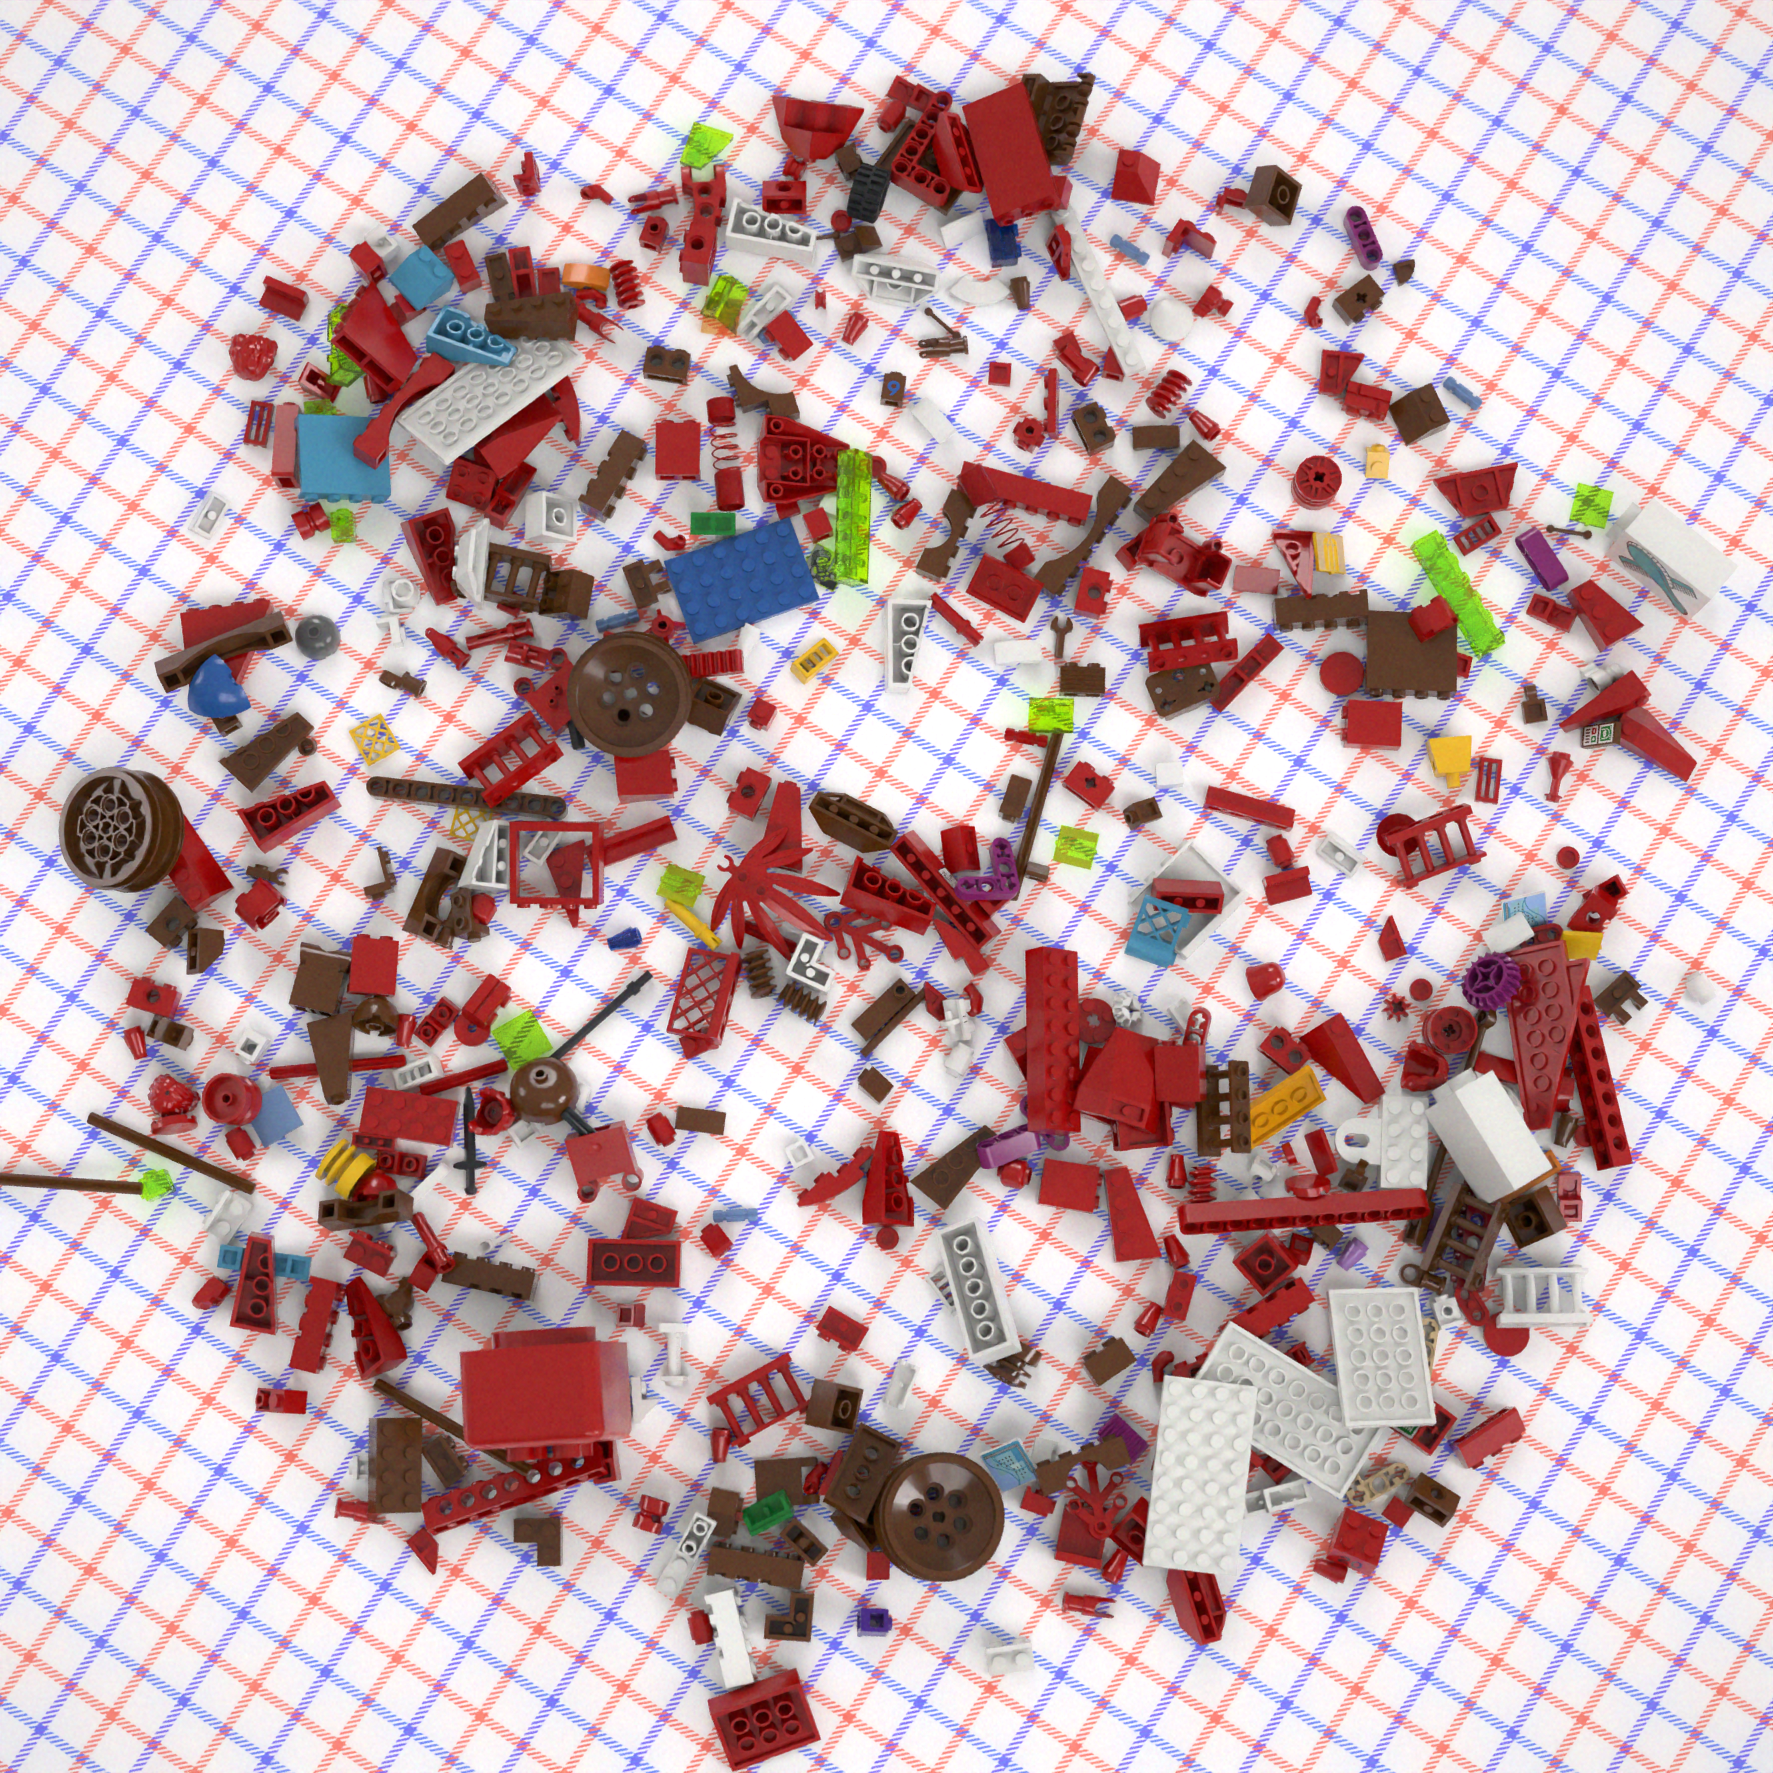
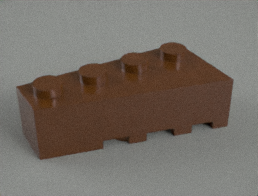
[412,173,508,251]
[484,291,579,341]
[578,429,648,524]
[1133,439,1227,524]
[441,1251,540,1302]

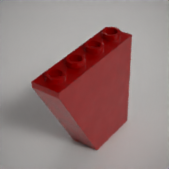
[330,281,418,395]
[180,598,274,687]

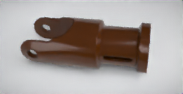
[918,335,969,359]

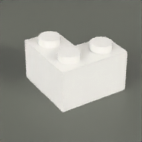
[785,932,836,996]

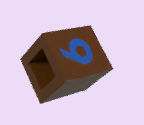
[880,371,907,408]

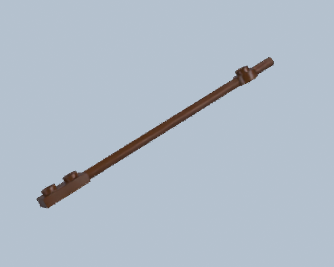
[1402,1009,1497,1247]

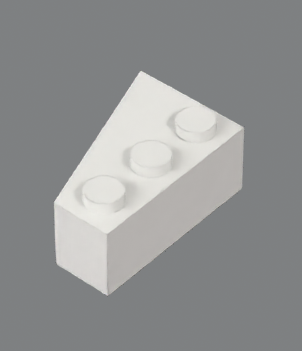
[457,819,510,893]

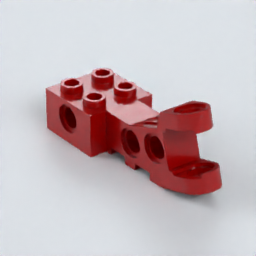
[679,164,727,287]

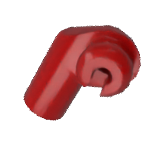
[576,288,608,310]

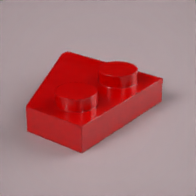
[1318,349,1365,397]

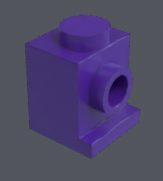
[857,1608,892,1637]

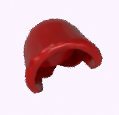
[1245,962,1286,1002]

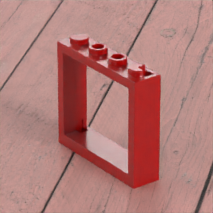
[509,821,604,909]

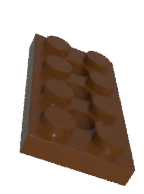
[822,1422,902,1523]

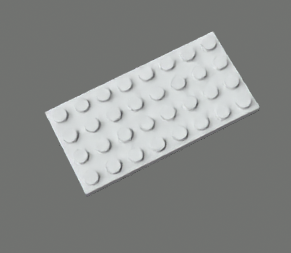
[395,336,587,465]
[1194,1320,1385,1500]
[1142,1375,1258,1577]

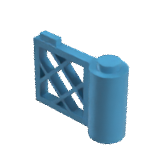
[1124,894,1192,969]

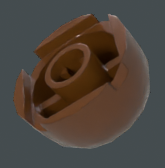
[352,995,399,1037]

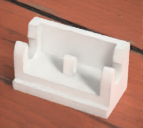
[1166,997,1211,1043]
[882,1359,921,1411]

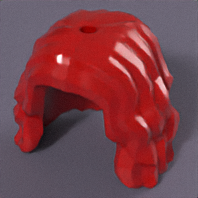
[228,333,278,382]
[1400,1040,1450,1092]
[147,1073,201,1117]
[468,1087,516,1137]

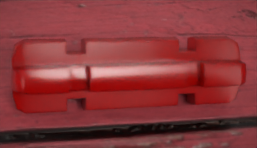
[1004,728,1048,748]

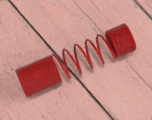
[706,396,746,511]
[956,463,1036,570]

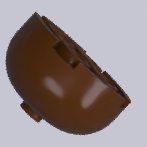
[509,1057,580,1126]

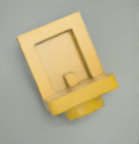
[1364,444,1390,479]

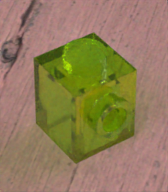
[303,399,338,416]
[330,508,357,544]
[138,1169,176,1202]

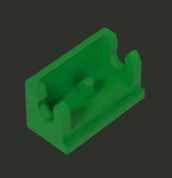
[690,512,736,536]
[742,1489,795,1537]

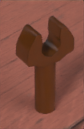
[1050,616,1073,658]

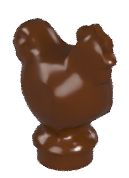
[375,1276,415,1332]

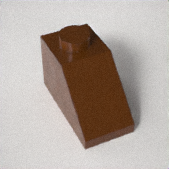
[186,927,225,975]

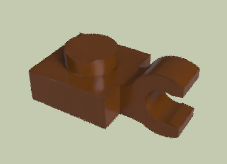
[1521,684,1548,725]
[246,864,289,887]
[1337,1159,1369,1193]

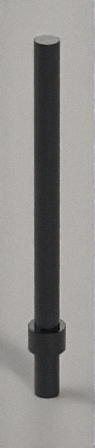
[549,970,653,1060]

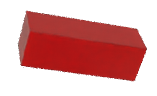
[351,1132,398,1151]

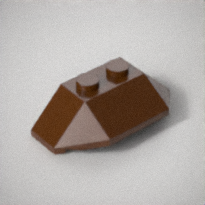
[808,791,899,853]

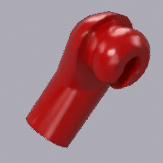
[580,184,614,206]
[1304,296,1323,329]
[652,530,686,551]
[963,982,984,1017]
[1151,1350,1175,1383]
[803,1461,829,1495]

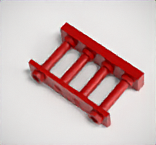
[1138,611,1238,673]
[457,710,564,808]
[1381,803,1487,889]
[706,1352,810,1449]

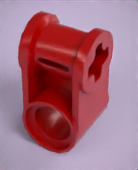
[1283,1340,1316,1367]

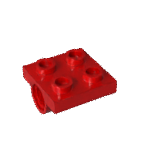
[445,456,499,511]

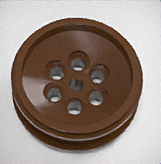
[567,631,693,757]
[59,766,185,893]
[873,1452,1005,1582]

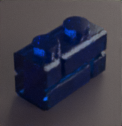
[985,218,1022,268]

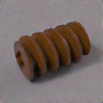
[742,949,778,999]
[776,981,827,1027]

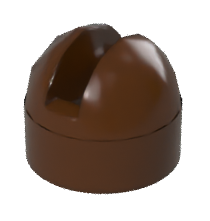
[298,738,318,756]

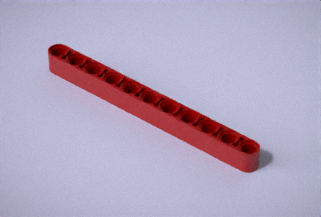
[1177,1188,1430,1235]

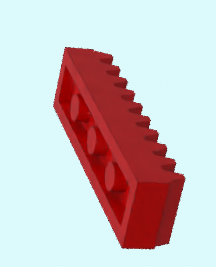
[681,648,745,679]

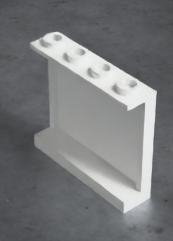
[1127,837,1251,961]

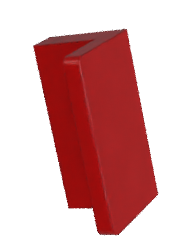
[259,275,310,322]
[940,825,981,874]
[1262,866,1313,906]

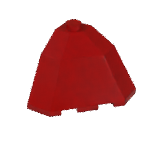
[772,96,864,163]

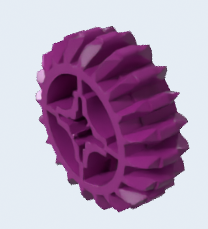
[1460,951,1522,1012]

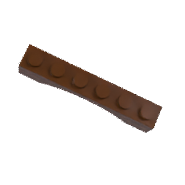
[1034,475,1133,600]
[154,610,293,693]

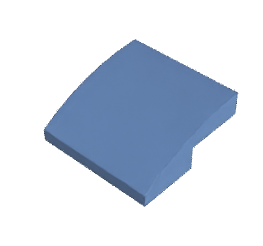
[251,1084,304,1148]

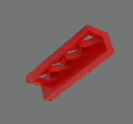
[1202,785,1296,832]
[583,815,678,868]

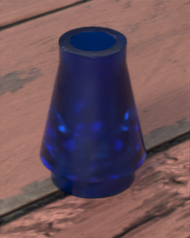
[607,926,643,951]

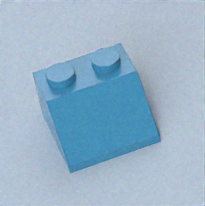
[388,245,455,311]

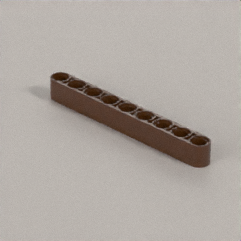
[366,776,568,820]

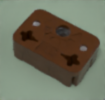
[1145,663,1222,721]

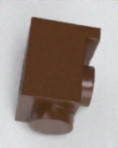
[835,143,863,182]
[211,715,243,738]
[1306,1225,1345,1252]

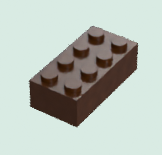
[368,1417,422,1514]

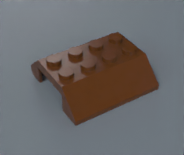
[1021,73,1096,166]

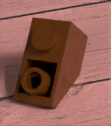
[857,1066,894,1105]

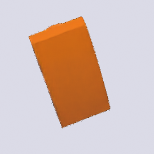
[561,263,610,292]

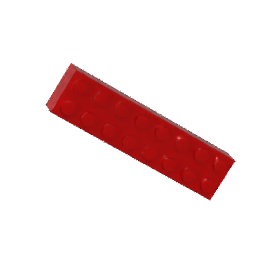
[1025,946,1081,1136]

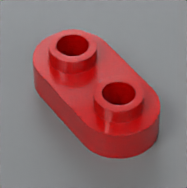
[1519,923,1564,949]
[1453,1289,1490,1327]

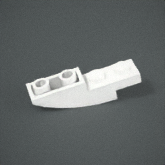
[654,1511,717,1600]

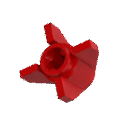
[644,609,686,644]

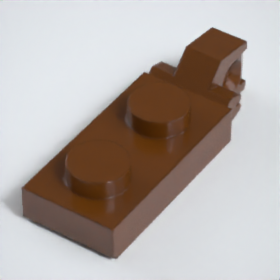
[484,252,515,302]

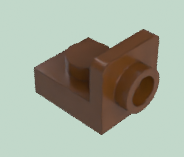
[1123,797,1163,831]

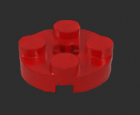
[1079,998,1116,1044]

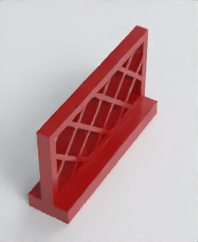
[666,947,743,1046]

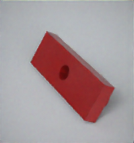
[1043,368,1060,439]

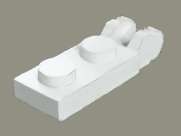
[736,284,793,343]

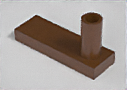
[851,978,916,1042]

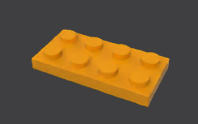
[1250,1065,1327,1150]

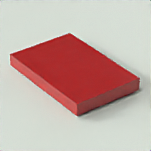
[965,552,1044,623]

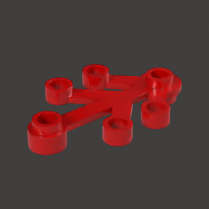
[823,911,904,971]
[1065,1460,1128,1540]

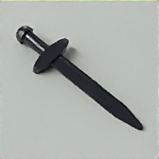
[453,1086,488,1195]

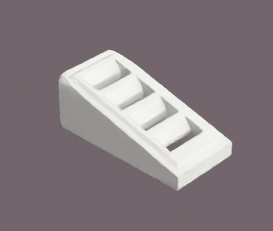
[392,1054,445,1092]
[924,1264,957,1317]

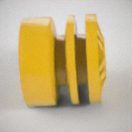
[315,1138,376,1200]

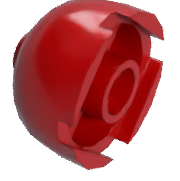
[352,1170,398,1202]

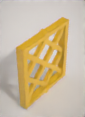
[348,713,401,766]
[449,797,493,842]

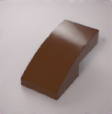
[1132,425,1180,451]
[674,1106,726,1136]

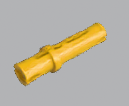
[664,899,723,951]

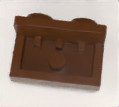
[422,1434,470,1489]

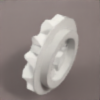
[1112,992,1144,1028]

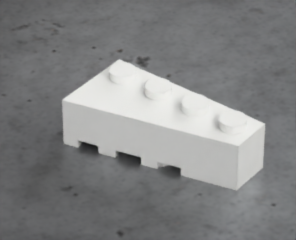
[725,196,816,264]
[884,599,932,694]
[704,1587,758,1689]

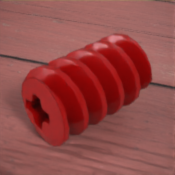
[609,260,646,310]
[1145,369,1193,419]
[1187,1167,1218,1204]

